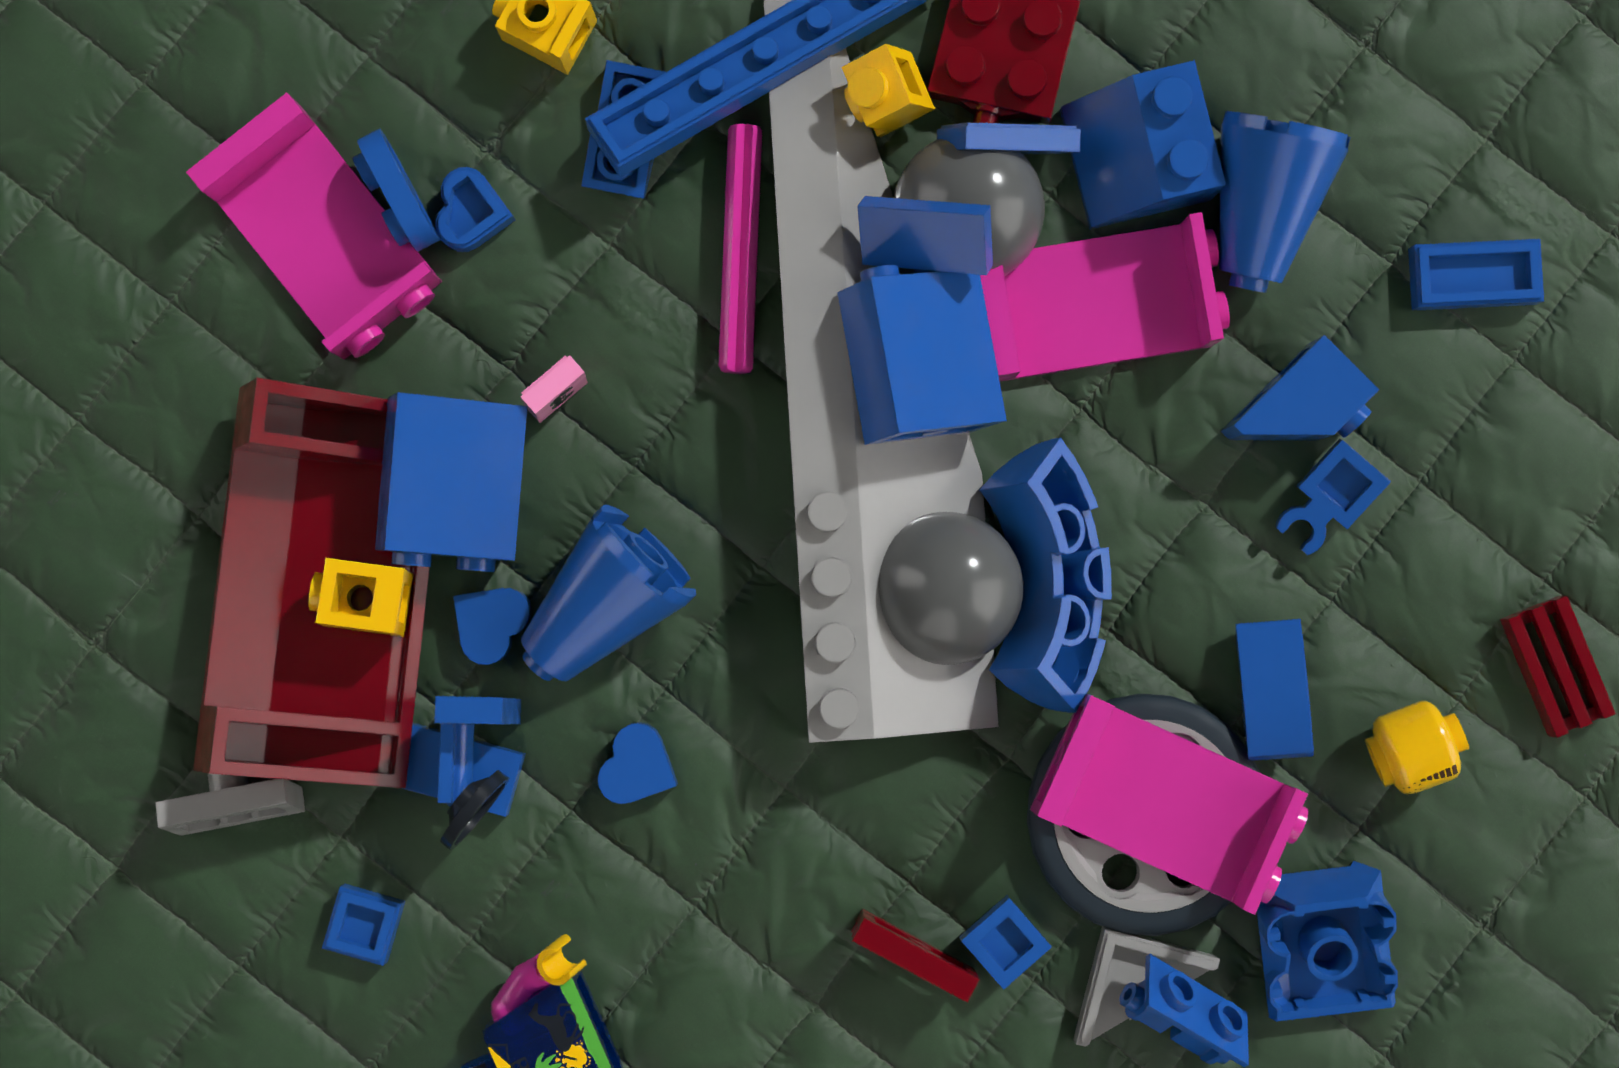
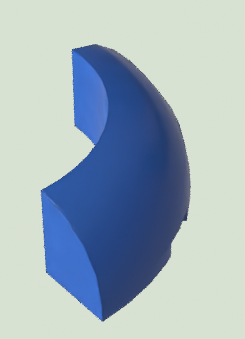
[980,437,1112,713]

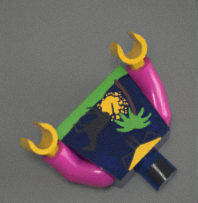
[461,934,624,1068]

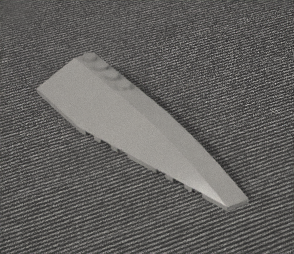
[764,0,999,743]

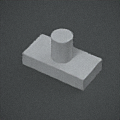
[155,774,305,836]

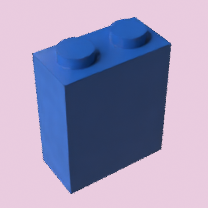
[837,265,1007,445]
[375,392,527,572]

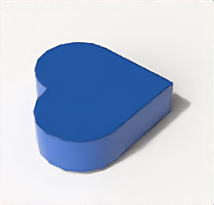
[435,167,516,252]
[453,588,533,665]
[598,722,678,804]

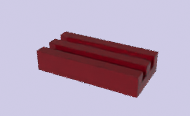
[1500,596,1616,738]
[851,908,980,1003]

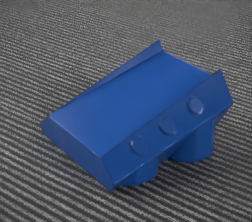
[1257,861,1398,1022]

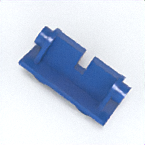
[1119,954,1249,1068]

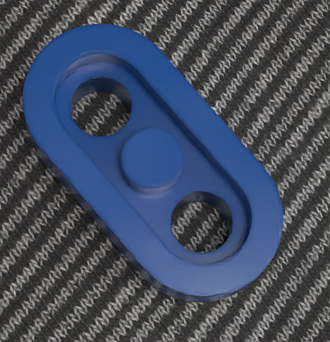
[352,128,440,252]

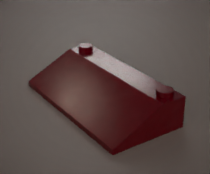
[193,377,430,788]

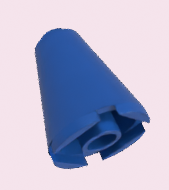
[1219,111,1351,293]
[521,505,696,682]

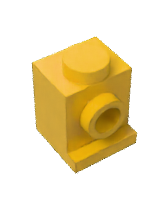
[492,0,597,75]
[841,44,935,137]
[309,558,413,637]

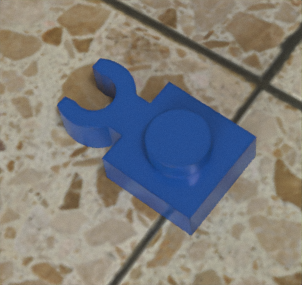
[1275,439,1391,555]

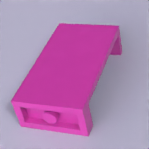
[186,92,442,360]
[980,212,1230,382]
[1030,694,1308,915]

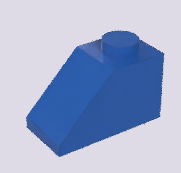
[1221,335,1379,441]

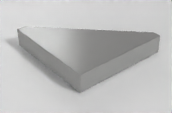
[1073,926,1220,1047]

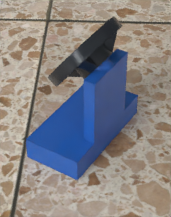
[434,696,521,851]

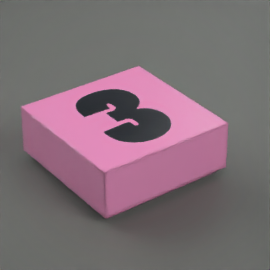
[521,355,588,423]

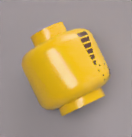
[1365,701,1469,795]

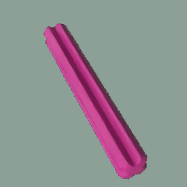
[718,123,762,374]

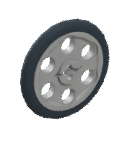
[1027,694,1260,936]

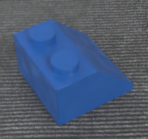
[1060,60,1226,230]

